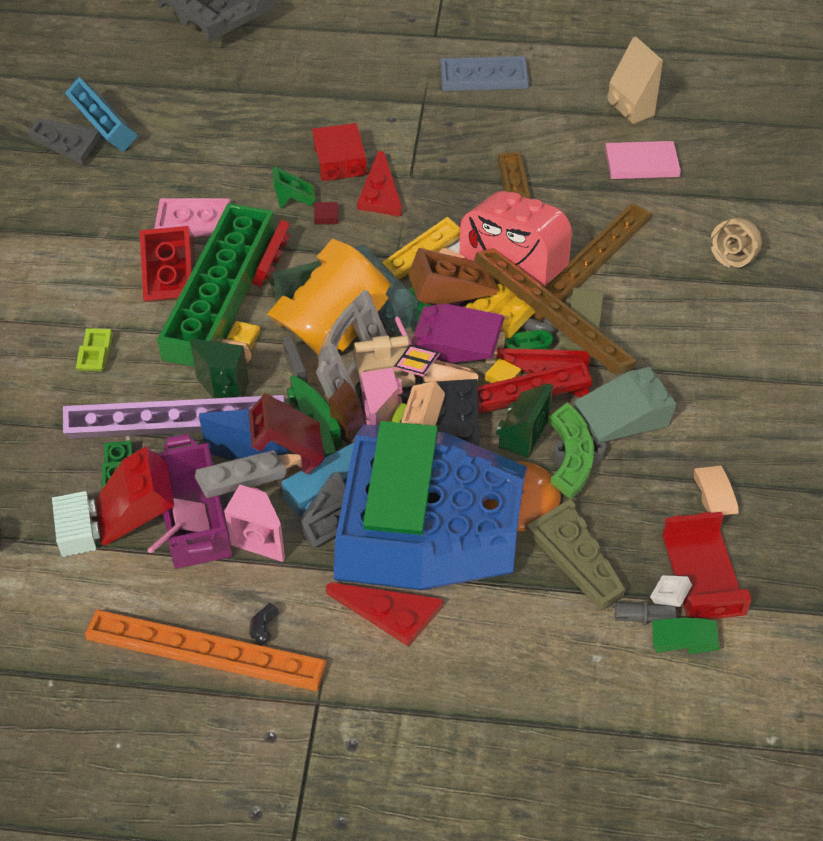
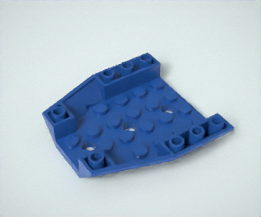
[334,424,527,590]

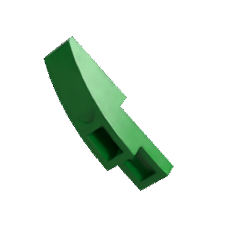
[287,376,341,458]

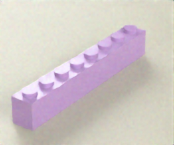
[63,395,286,439]

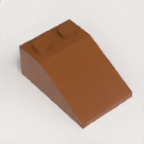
[408,248,498,305]

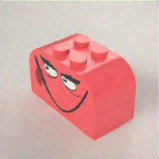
[459,191,572,286]

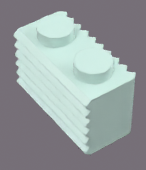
[52,491,100,557]

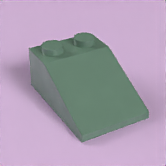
[573,367,676,442]

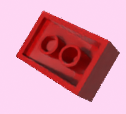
[139,226,195,302]
[96,446,175,546]

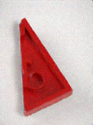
[357,151,402,217]
[497,348,589,398]
[325,582,443,647]

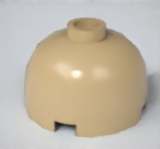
[711,217,762,268]

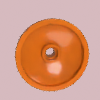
[482,461,561,531]

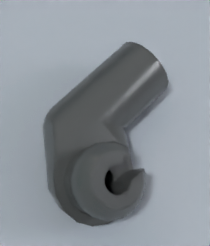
[520,318,556,333]

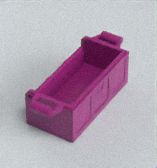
[156,433,232,569]

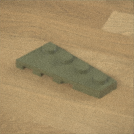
[526,498,625,611]

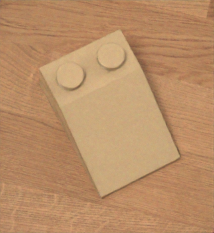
[607,37,663,124]

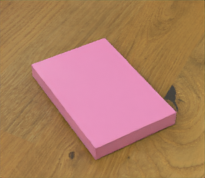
[605,141,681,179]
[154,198,231,237]

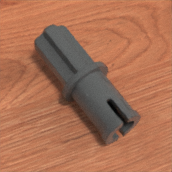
[615,601,676,625]

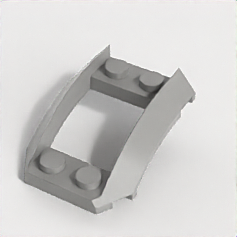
[316,290,387,407]

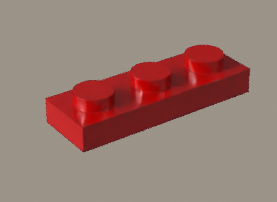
[252,219,291,288]

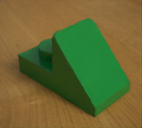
[272,166,316,208]

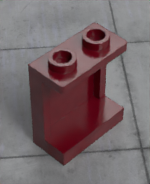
[249,393,324,475]

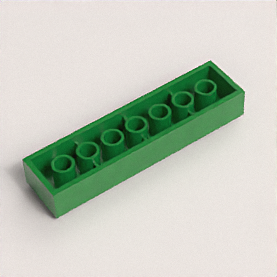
[157,203,276,367]

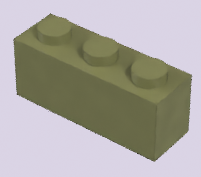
[559,288,604,364]

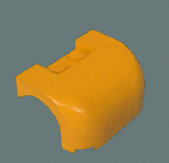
[267,239,392,355]

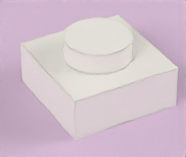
[650,575,692,607]

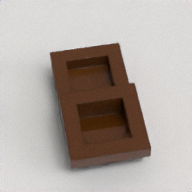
[329,381,365,443]

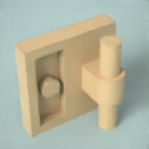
[353,335,415,388]

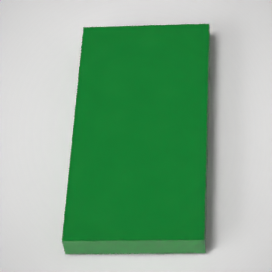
[363,421,438,535]

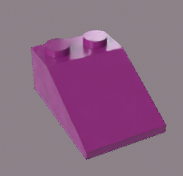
[411,304,504,363]

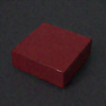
[314,202,338,225]

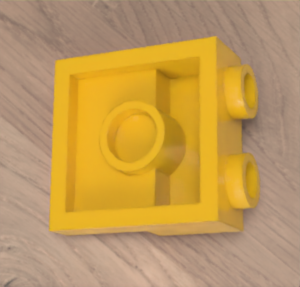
[466,284,535,339]

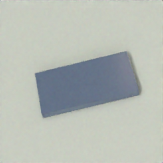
[440,56,529,91]

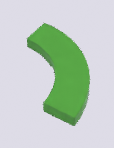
[548,402,594,499]

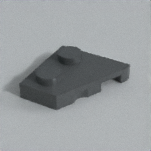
[298,472,346,548]

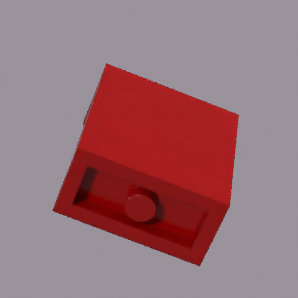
[312,123,367,181]

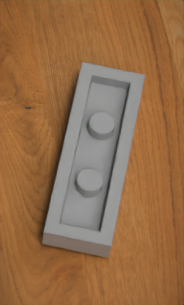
[195,450,286,498]

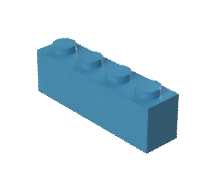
[65,77,138,152]
[281,443,354,519]

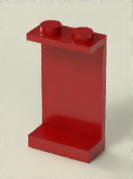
[662,512,751,620]

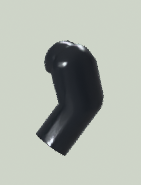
[249,603,279,645]

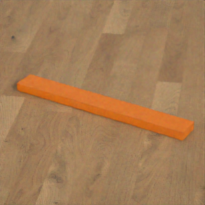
[85,609,327,692]

